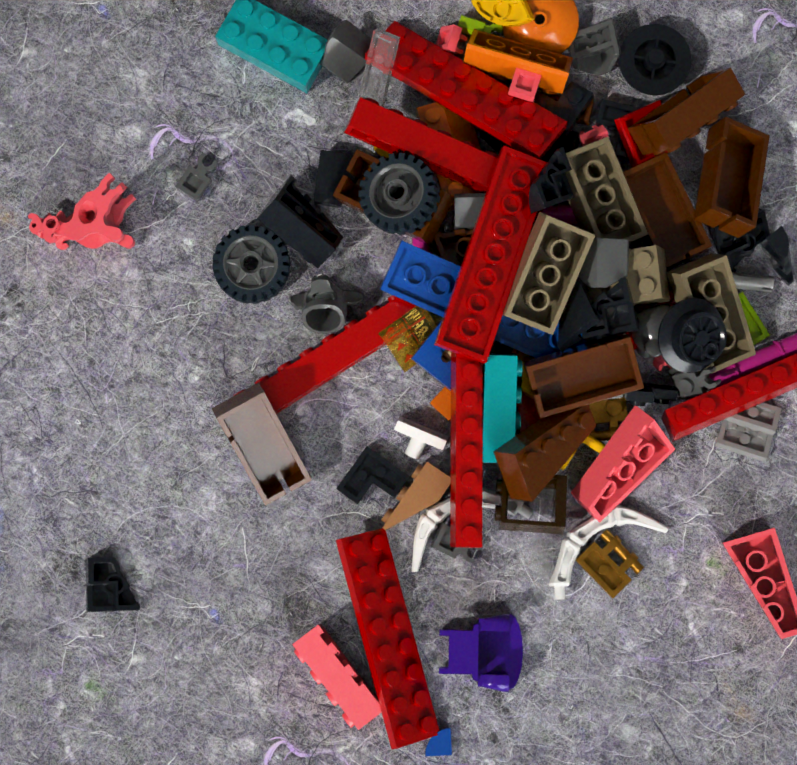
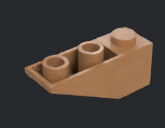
[381,462,451,530]

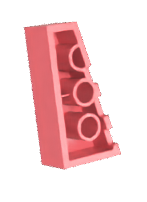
[571,406,675,522]
[722,528,797,639]
[292,623,381,730]

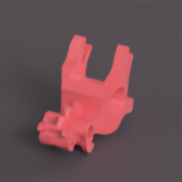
[28,173,136,250]

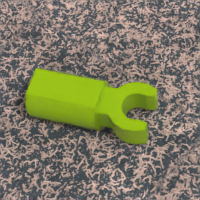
[458,14,503,36]

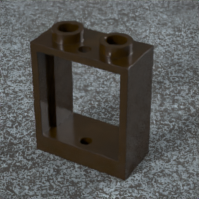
[494,475,567,534]

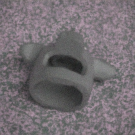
[288,274,365,334]
[631,304,672,358]

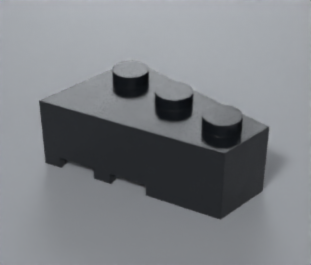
[257,175,343,268]

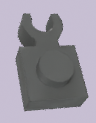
[175,153,218,202]
[672,366,721,400]
[430,523,481,563]

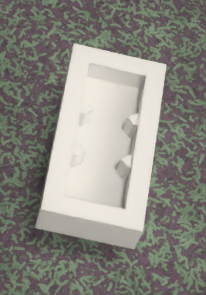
[394,416,449,459]

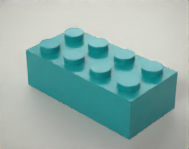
[215,0,327,94]
[482,353,522,463]

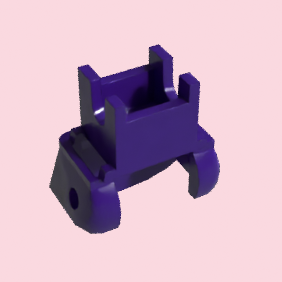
[439,613,523,692]

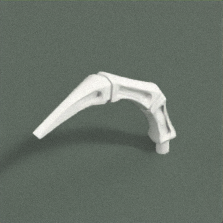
[412,487,534,572]
[548,505,669,600]

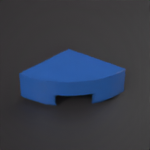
[425,727,452,757]

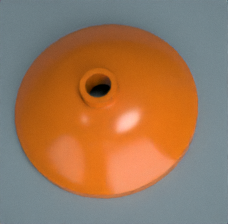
[502,0,579,54]

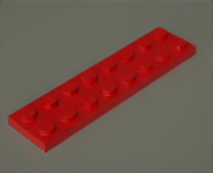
[365,20,568,160]
[434,145,547,364]
[336,528,440,750]

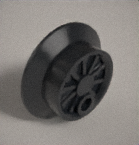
[619,24,691,95]
[658,298,727,373]

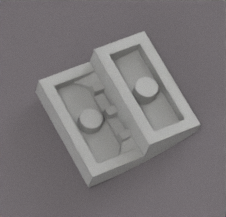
[714,402,782,462]

